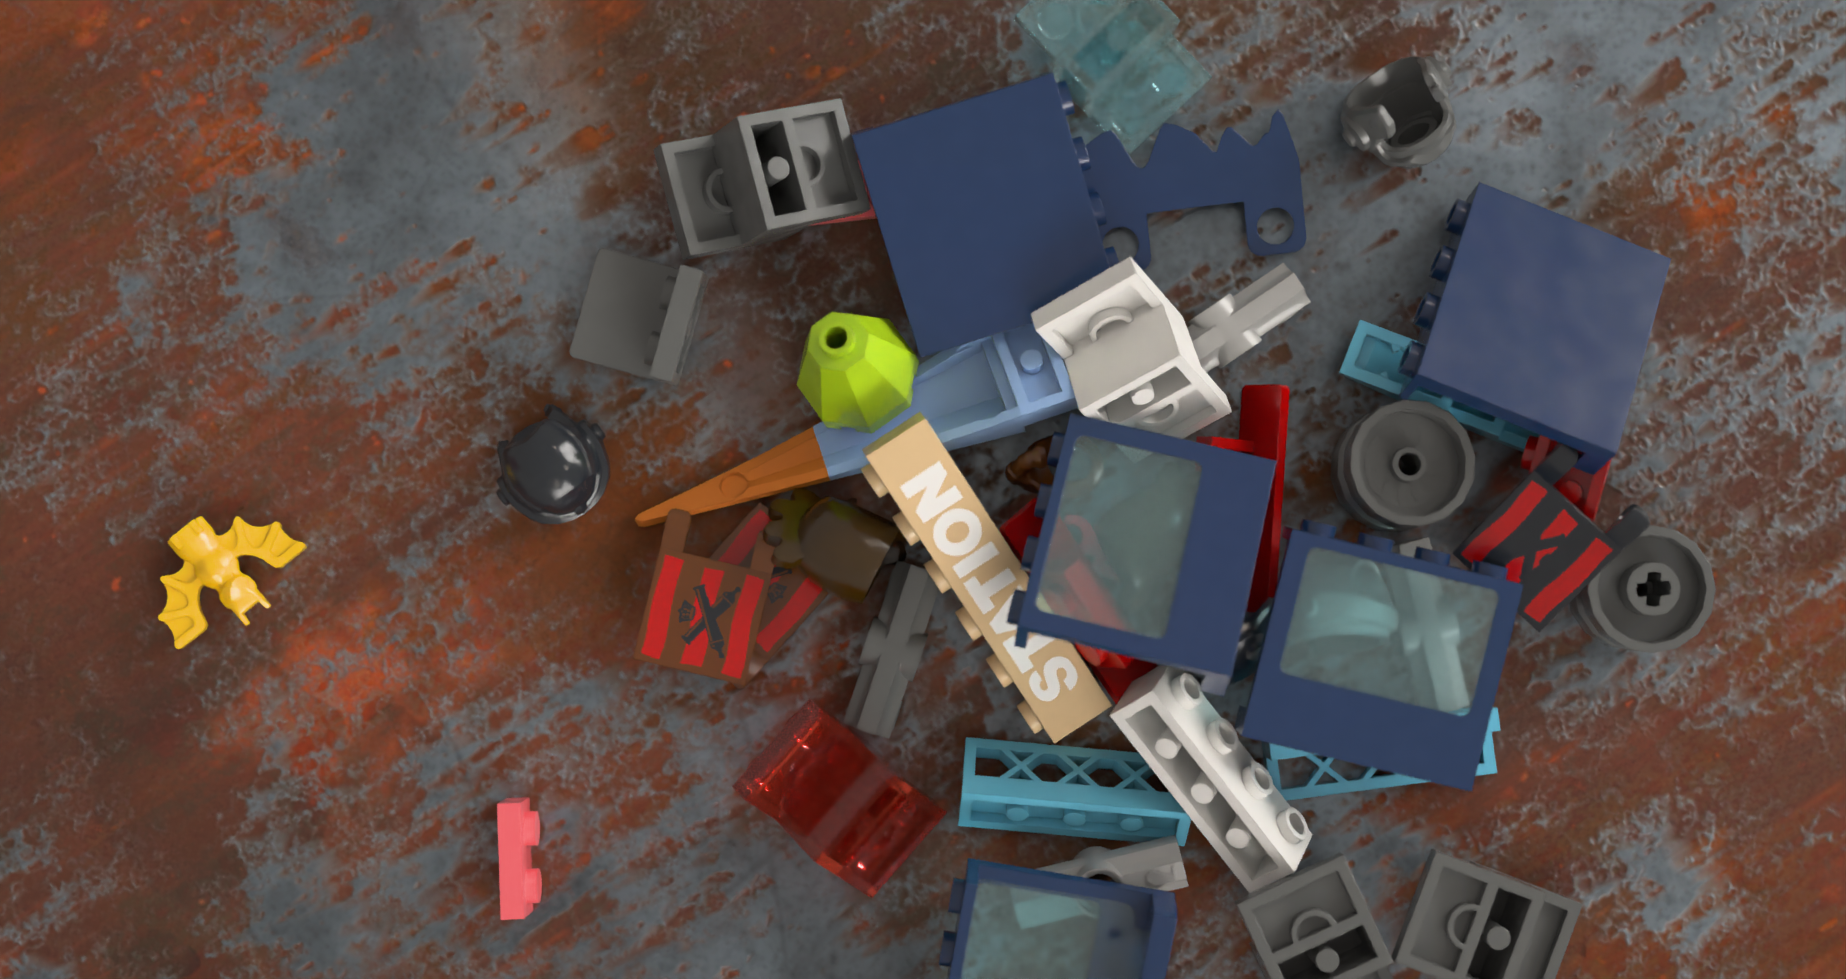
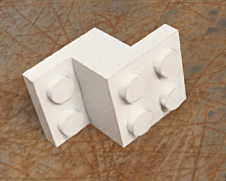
[1031,257,1232,465]

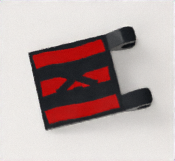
[1452,442,1650,632]

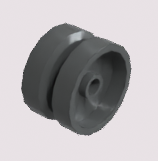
[1330,400,1475,533]
[1569,525,1716,653]

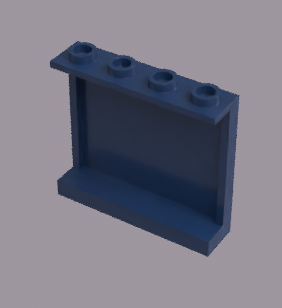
[851,72,1119,358]
[1398,182,1671,475]

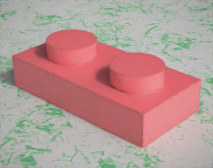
[497,797,542,920]

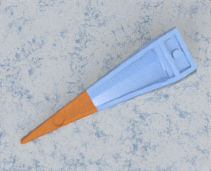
[635,323,1079,527]

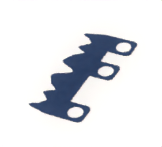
[1082,109,1306,270]

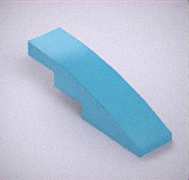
[1339,320,1539,452]

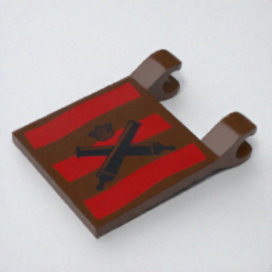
[709,502,829,689]
[633,508,775,686]

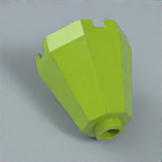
[797,312,919,434]

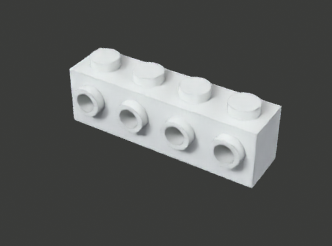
[1110,665,1313,893]

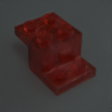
[732,698,947,898]

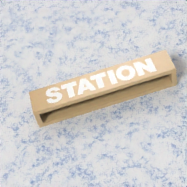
[861,412,1112,744]

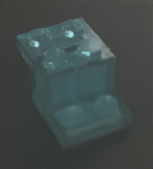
[1015,0,1212,156]

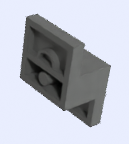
[653,98,871,260]
[1391,848,1583,979]
[1234,852,1394,979]

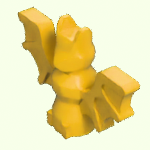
[158,516,307,649]

